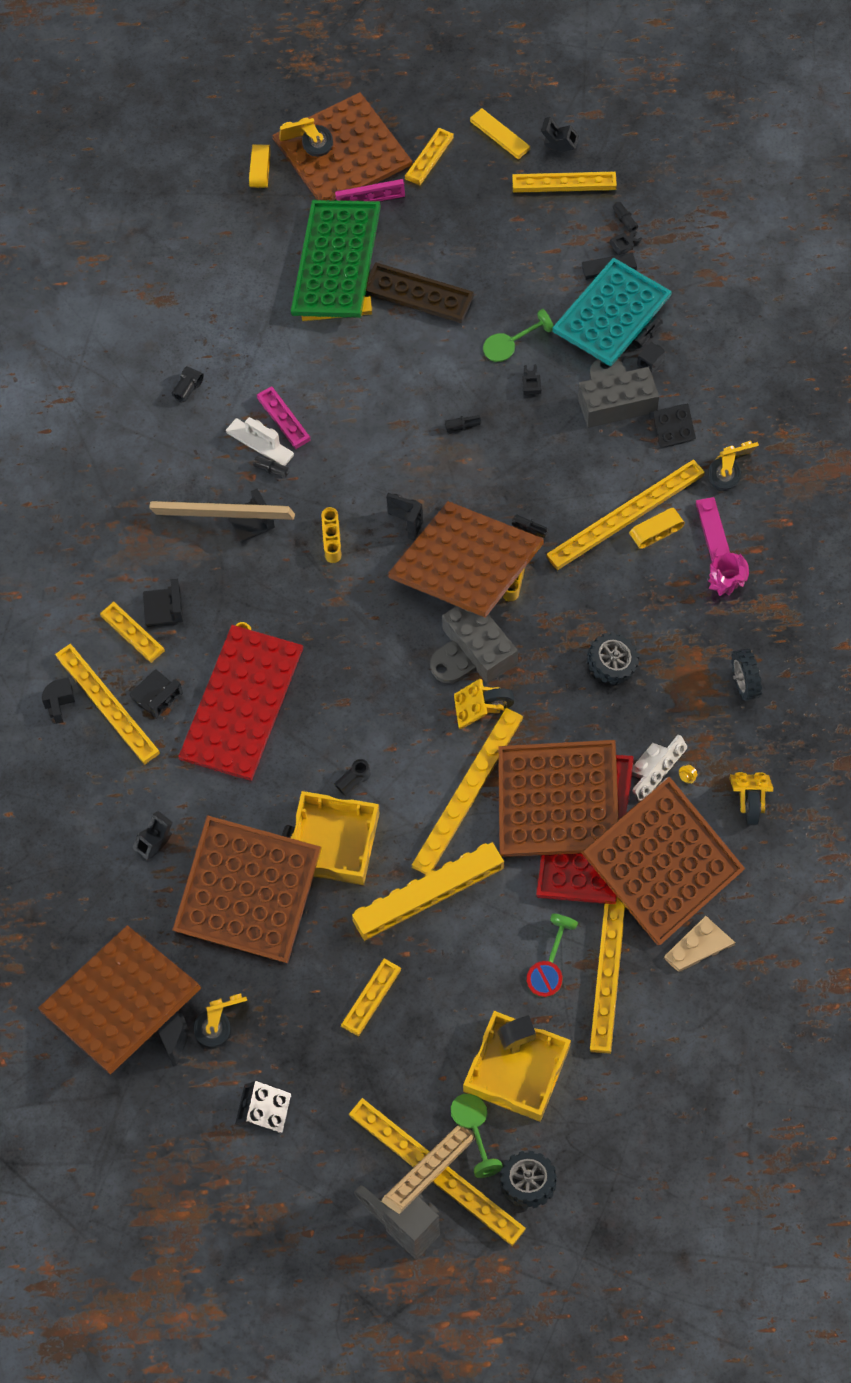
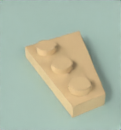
[664,916,735,972]

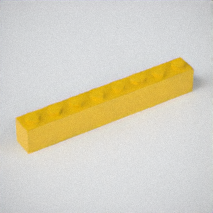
[352,842,504,941]

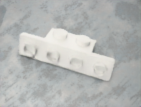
[226,417,294,466]
[632,735,687,802]

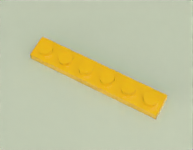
[512,172,617,193]

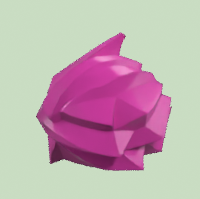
[708,553,749,596]

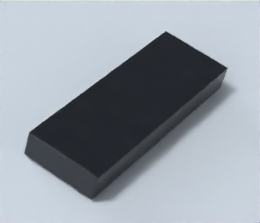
[582,252,637,280]

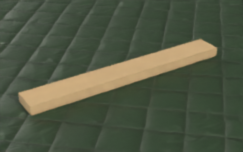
[149,501,295,520]
[381,1125,475,1214]

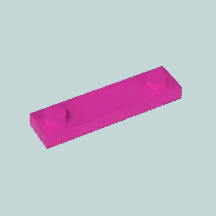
[335,179,405,201]
[257,386,311,449]
[696,497,730,562]

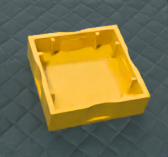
[291,791,380,885]
[463,1011,571,1122]

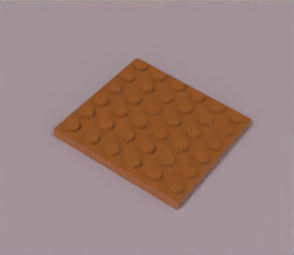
[273,92,413,201]
[388,501,544,618]
[499,740,619,857]
[581,776,745,946]
[173,815,322,963]
[38,925,201,1075]

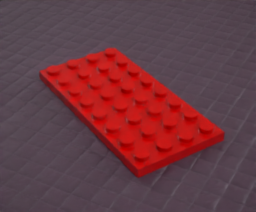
[178,625,303,781]
[536,755,634,904]

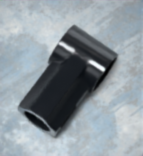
[172,366,204,403]
[334,759,371,796]

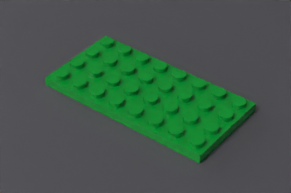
[291,200,381,318]

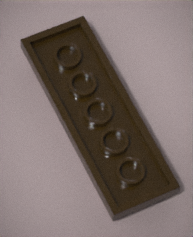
[365,262,474,323]

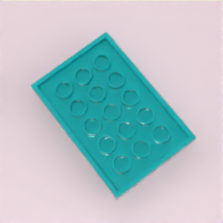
[552,258,672,366]

